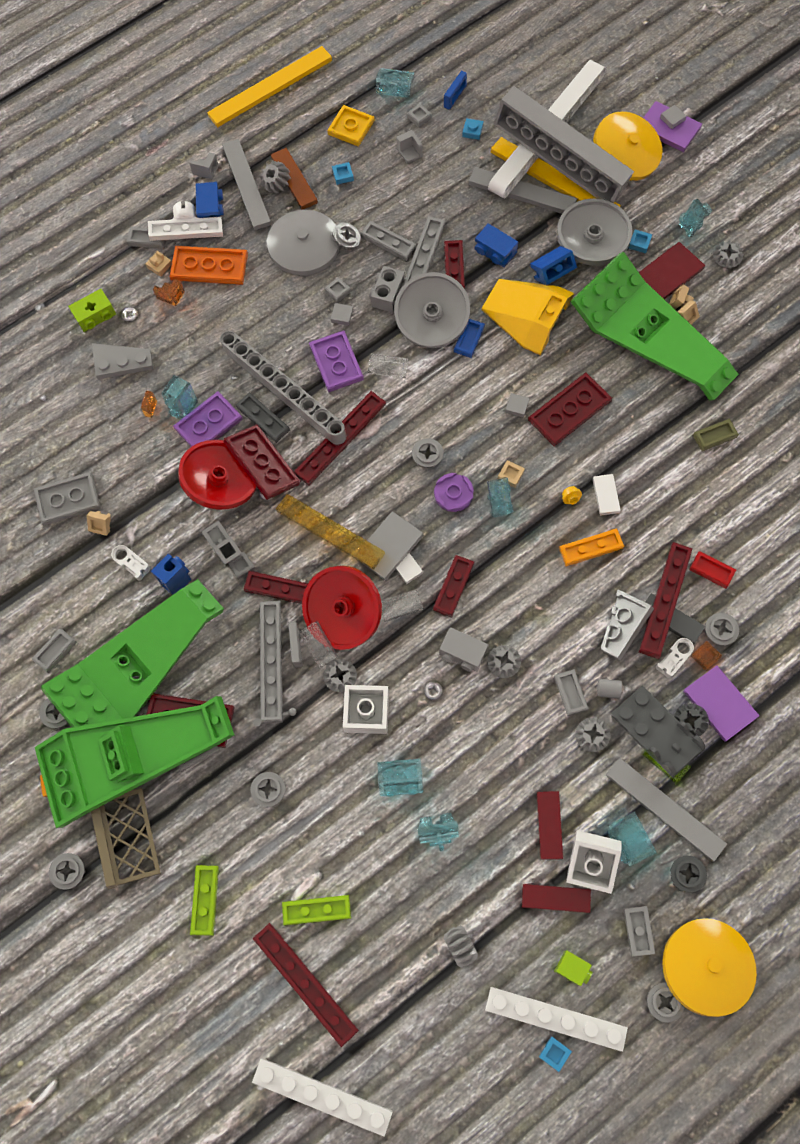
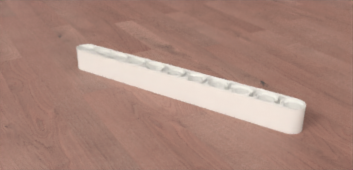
[488,60,606,199]

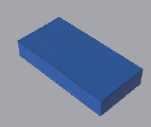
[444,70,467,110]
[454,319,485,358]

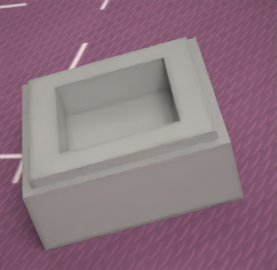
[407,104,432,128]
[660,105,686,129]
[325,277,351,303]
[331,303,353,326]
[505,393,530,418]
[228,552,255,580]

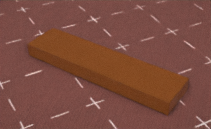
[270,148,318,210]

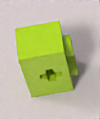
[68,289,117,332]

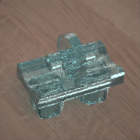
[679,199,712,237]
[487,477,513,517]
[418,813,459,851]

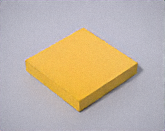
[327,105,375,147]

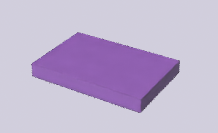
[643,101,702,153]
[309,331,364,393]
[173,391,243,447]
[683,665,759,742]

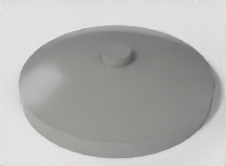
[557,199,632,266]
[267,210,340,276]
[394,272,470,348]

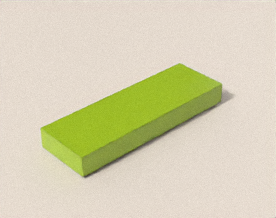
[190,865,219,936]
[282,895,351,926]

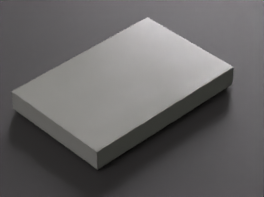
[34,472,101,526]
[354,511,424,581]

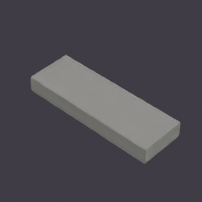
[360,221,416,261]

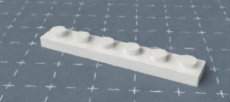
[485,987,628,1052]
[252,1058,393,1137]

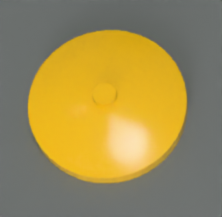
[593,112,662,181]
[662,919,757,1017]

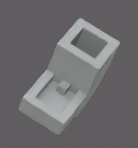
[201,520,242,565]

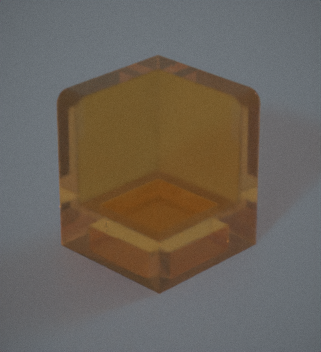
[153,279,185,306]

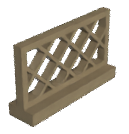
[91,788,161,890]

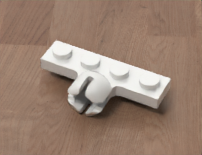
[148,201,223,241]

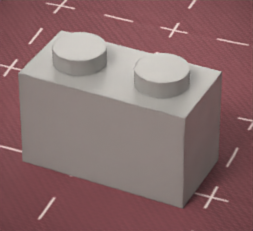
[439,627,489,672]

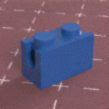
[196,182,224,218]
[475,223,518,268]
[530,246,577,285]
[151,553,191,595]

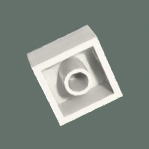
[343,685,389,734]
[566,830,622,894]

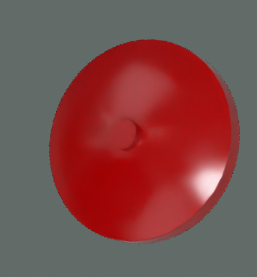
[178,440,257,510]
[302,565,382,650]

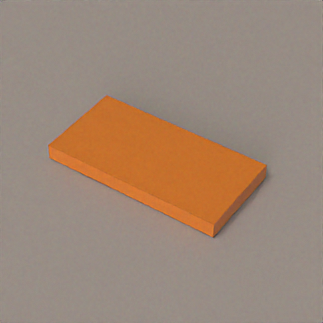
[169,246,248,285]

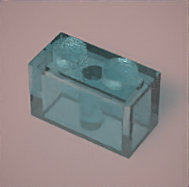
[161,375,198,418]
[608,812,657,867]

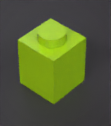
[554,950,593,986]

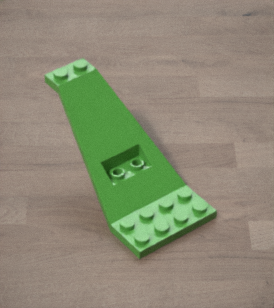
[570,252,739,401]
[41,579,224,727]
[35,696,235,828]

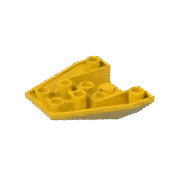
[482,279,575,355]

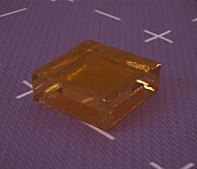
[141,391,157,418]
[691,641,722,671]

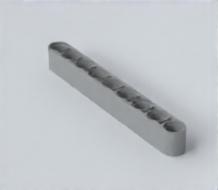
[220,331,347,445]

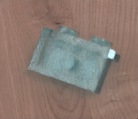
[376,68,414,98]
[377,759,423,797]

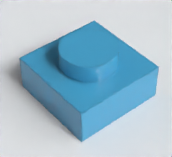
[462,118,483,140]
[332,162,354,185]
[628,229,653,254]
[538,1036,572,1072]

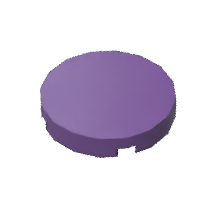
[434,473,474,512]

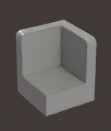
[396,130,423,164]
[190,152,219,180]

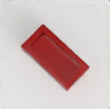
[689,551,736,589]

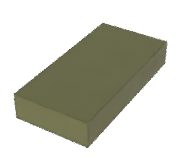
[693,418,739,451]

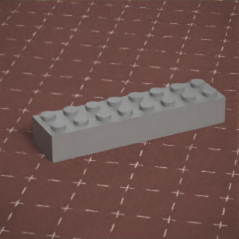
[493,86,634,203]

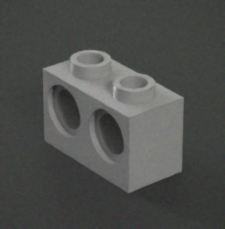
[369,266,405,313]

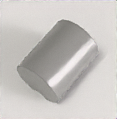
[597,679,622,699]

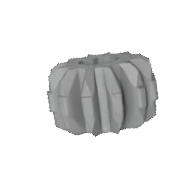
[259,160,291,194]
[444,925,478,968]

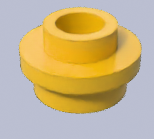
[562,486,582,505]

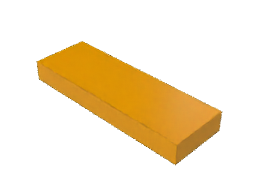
[559,528,624,567]

